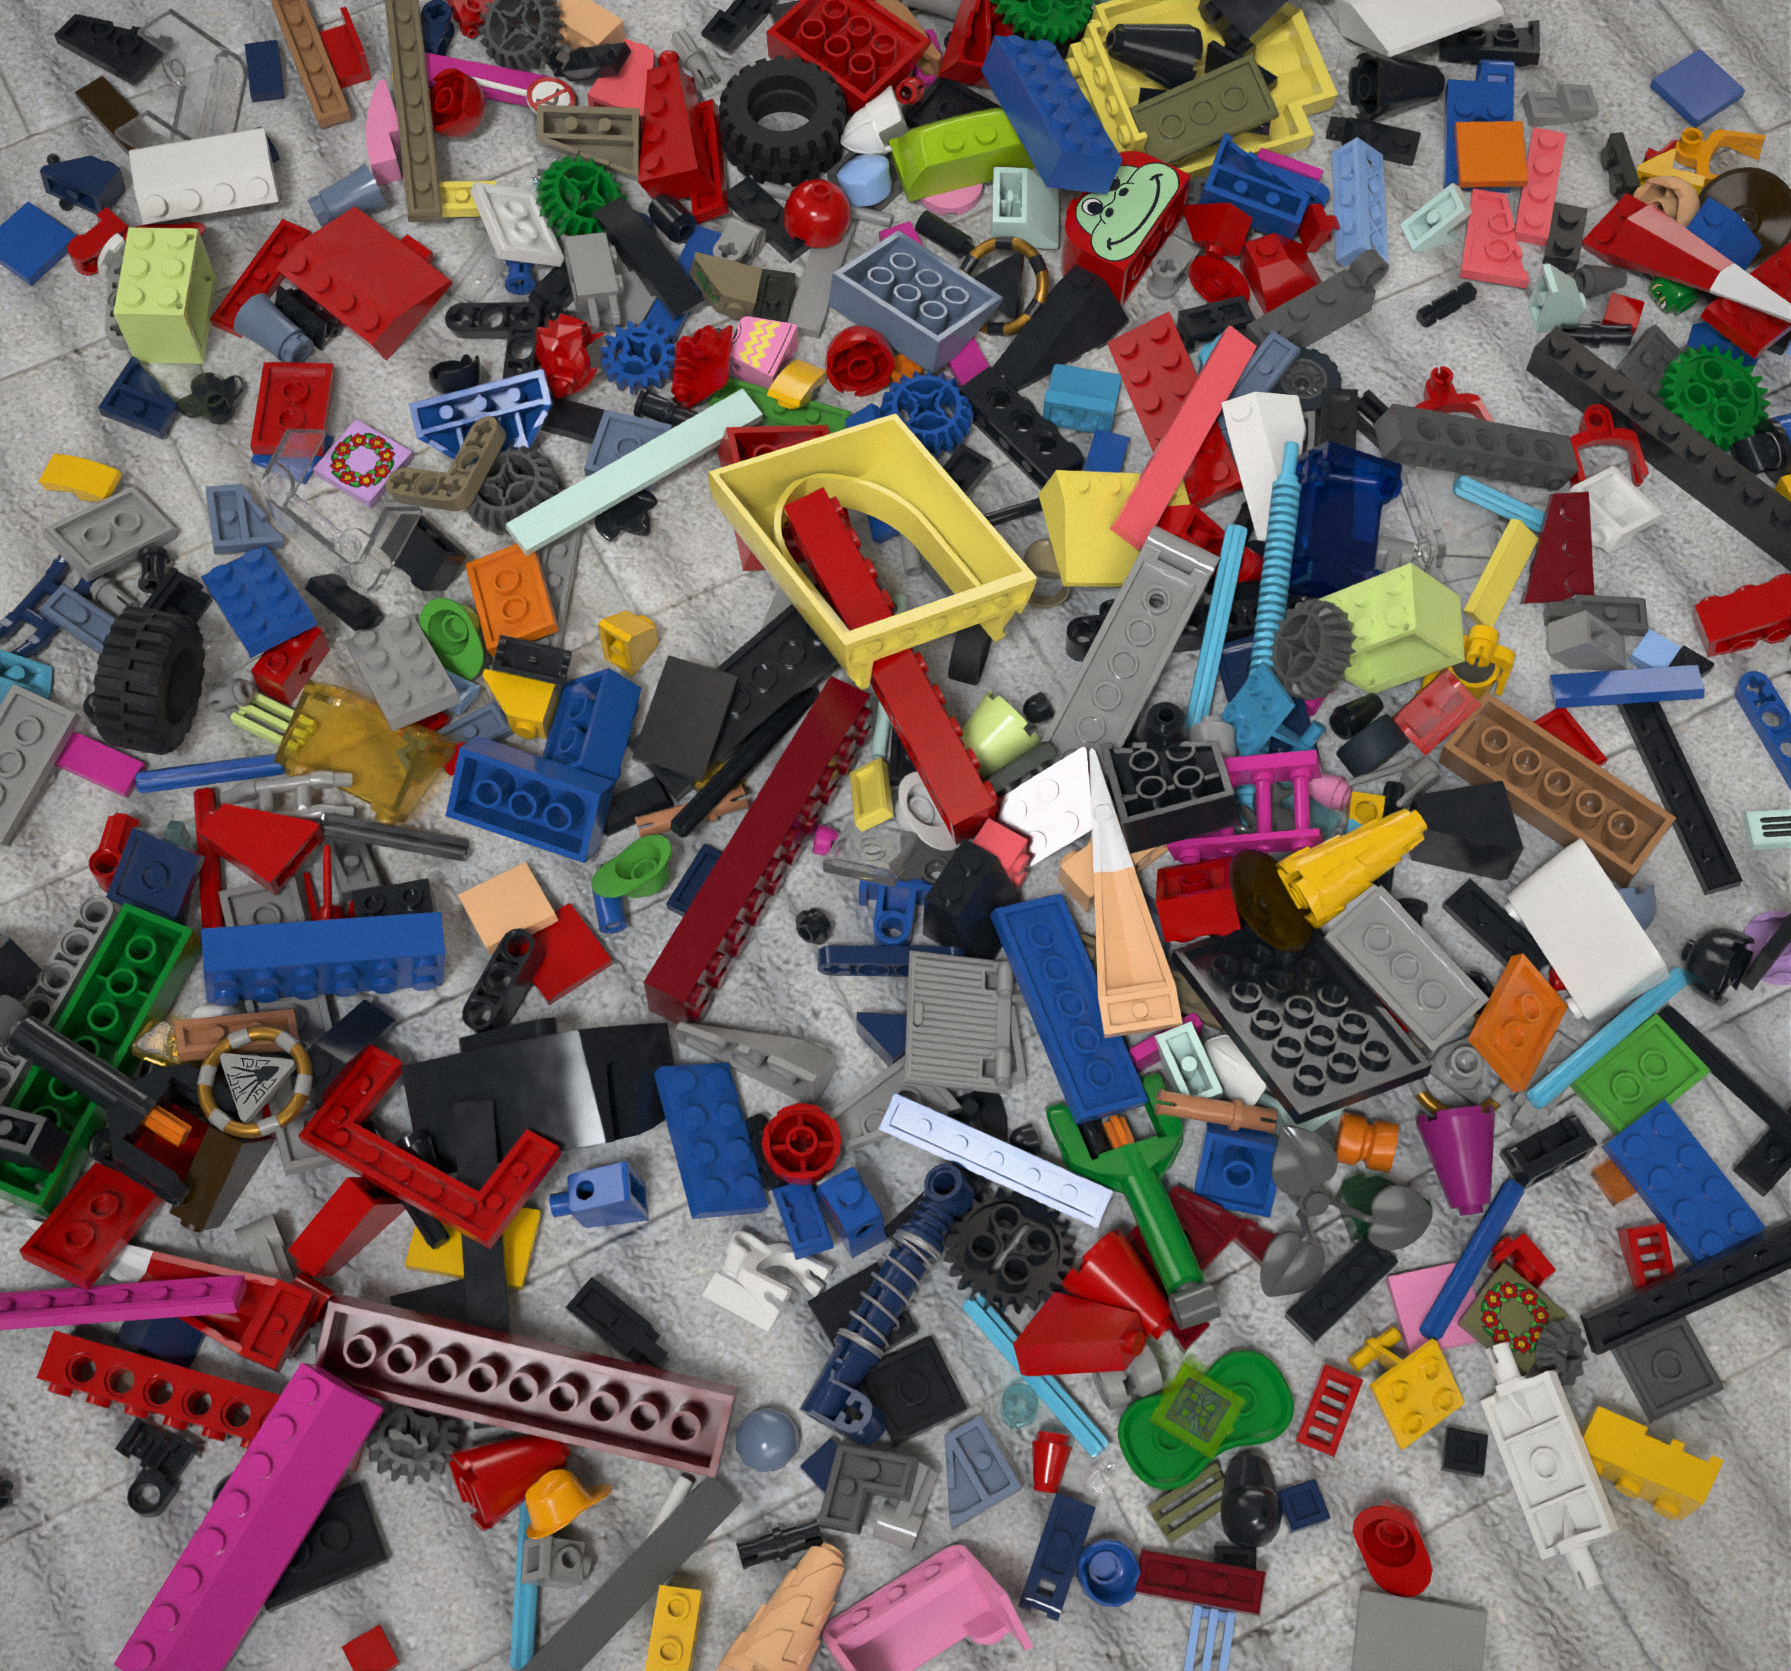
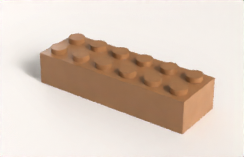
[1438,691,1676,888]

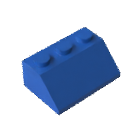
[542,668,642,785]

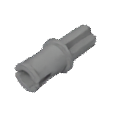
[671,29,718,90]

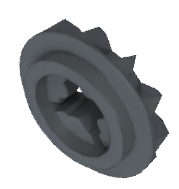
[1536,1320,1589,1386]

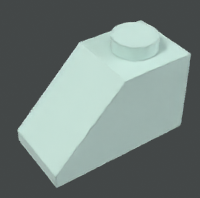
[1528,264,1586,333]
[1155,1022,1223,1100]

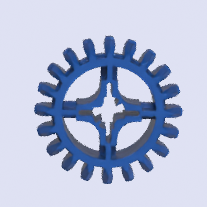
[880,368,974,459]

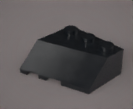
[1100,740,1241,854]

